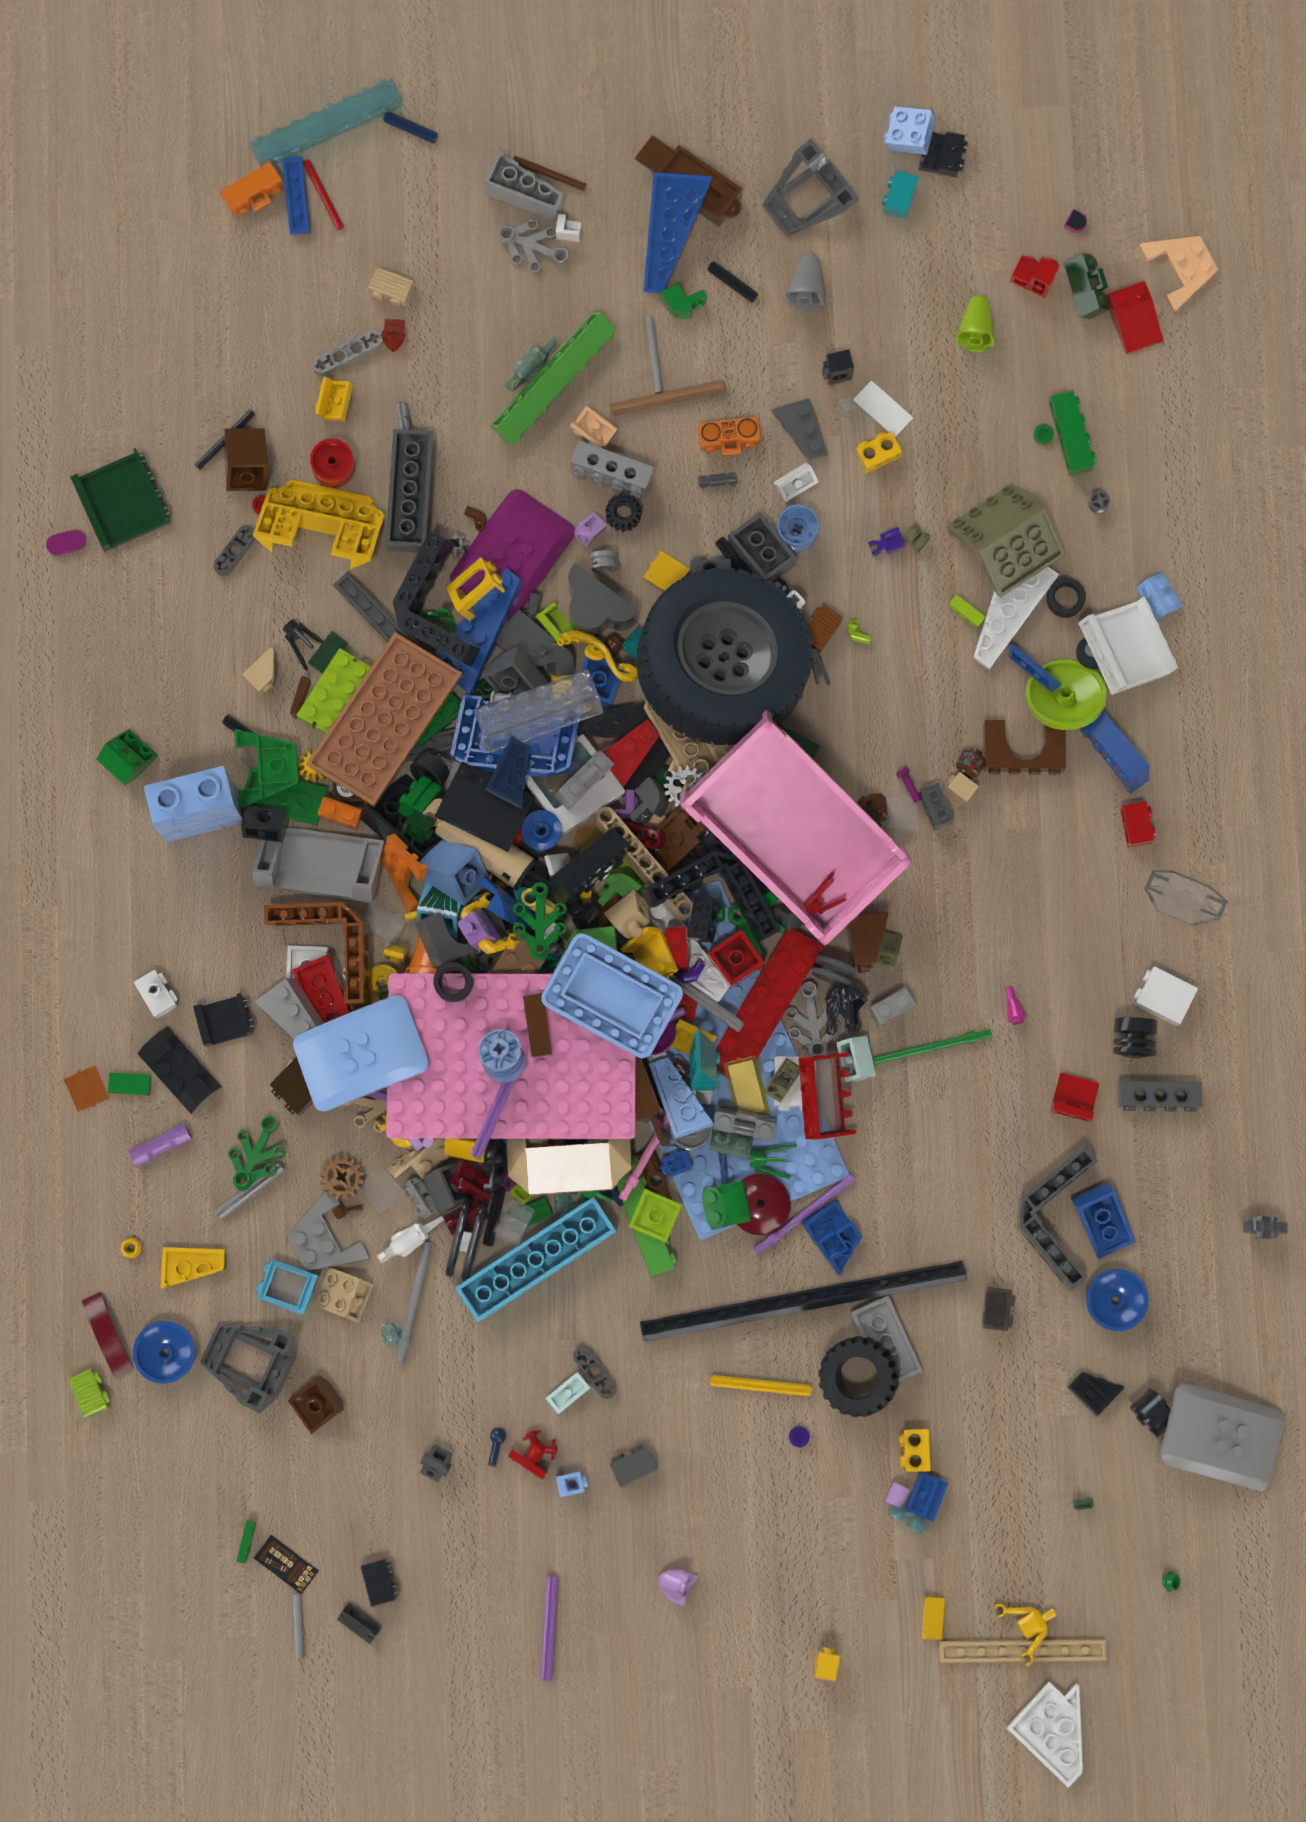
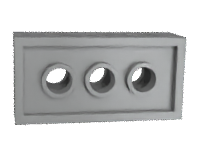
[571,440,654,500]

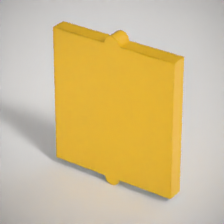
[643,551,690,591]

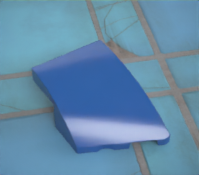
[479,877,533,934]
[801,1200,862,1275]

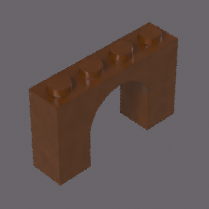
[983,720,1066,775]

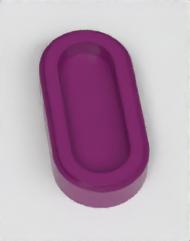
[46,530,86,556]

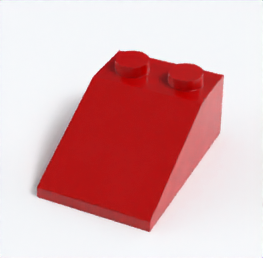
[1107,281,1164,354]

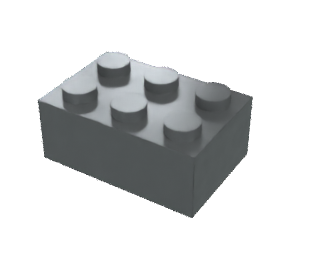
[728,512,797,582]

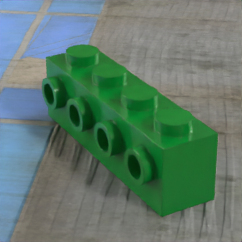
[1049,391,1096,476]

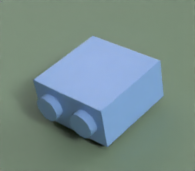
[884,106,936,155]

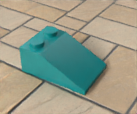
[689,1031,720,1091]

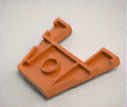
[382,833,428,913]

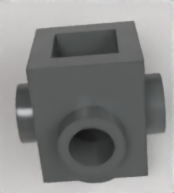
[420,1444,453,1482]

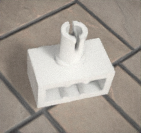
[134,970,178,1019]

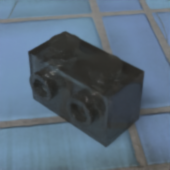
[981,1287,1015,1332]

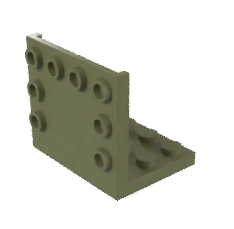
[947,484,1066,598]

